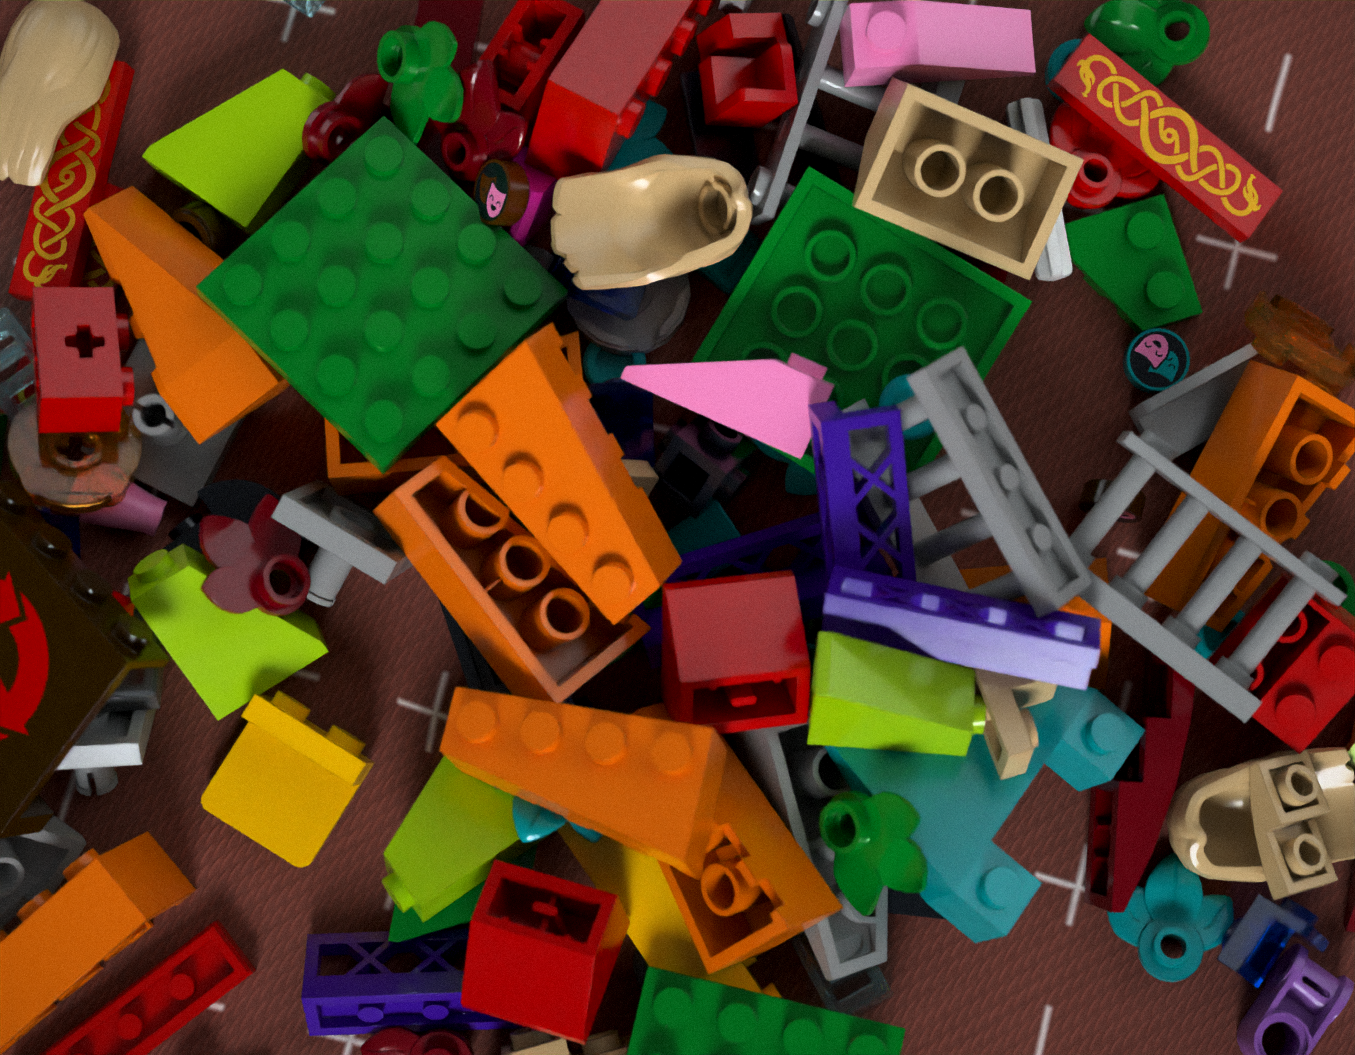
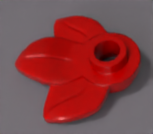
[1048,101,1160,210]

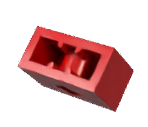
[477,0,586,147]
[30,287,134,433]

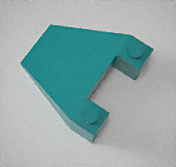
[823,659,1145,943]

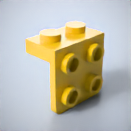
[201,690,375,868]

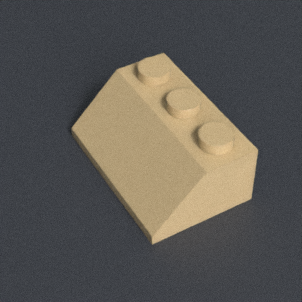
[852,77,1084,280]

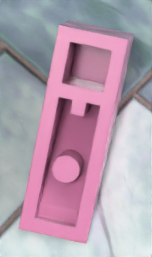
[839,0,1036,87]
[620,352,835,459]

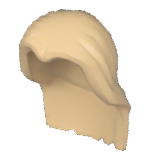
[0,0,120,186]
[551,154,753,290]
[1166,747,1355,883]

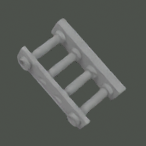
[747,0,965,226]
[842,346,1093,617]
[1069,429,1347,723]

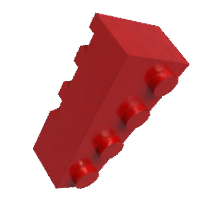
[524,0,717,180]

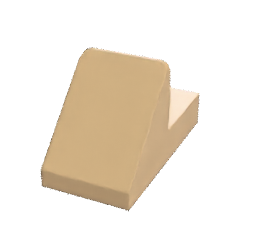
[957,664,1057,780]

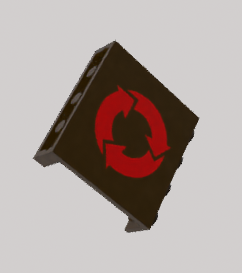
[0,480,170,838]

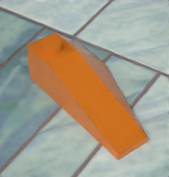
[83,185,291,445]

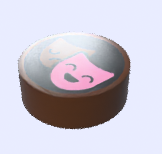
[473,159,529,226]

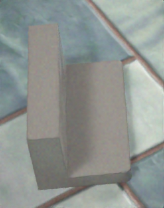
[1128,342,1259,458]

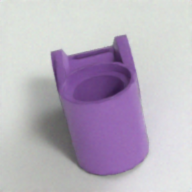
[1237,943,1354,1055]

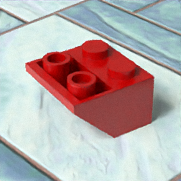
[661,570,811,734]
[1206,573,1355,754]
[460,859,630,1045]

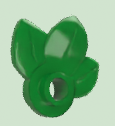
[1084,0,1210,87]
[377,21,463,146]
[819,790,928,916]

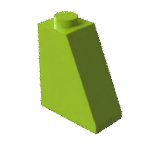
[142,69,336,237]
[128,544,329,721]
[807,631,986,756]
[381,756,550,923]

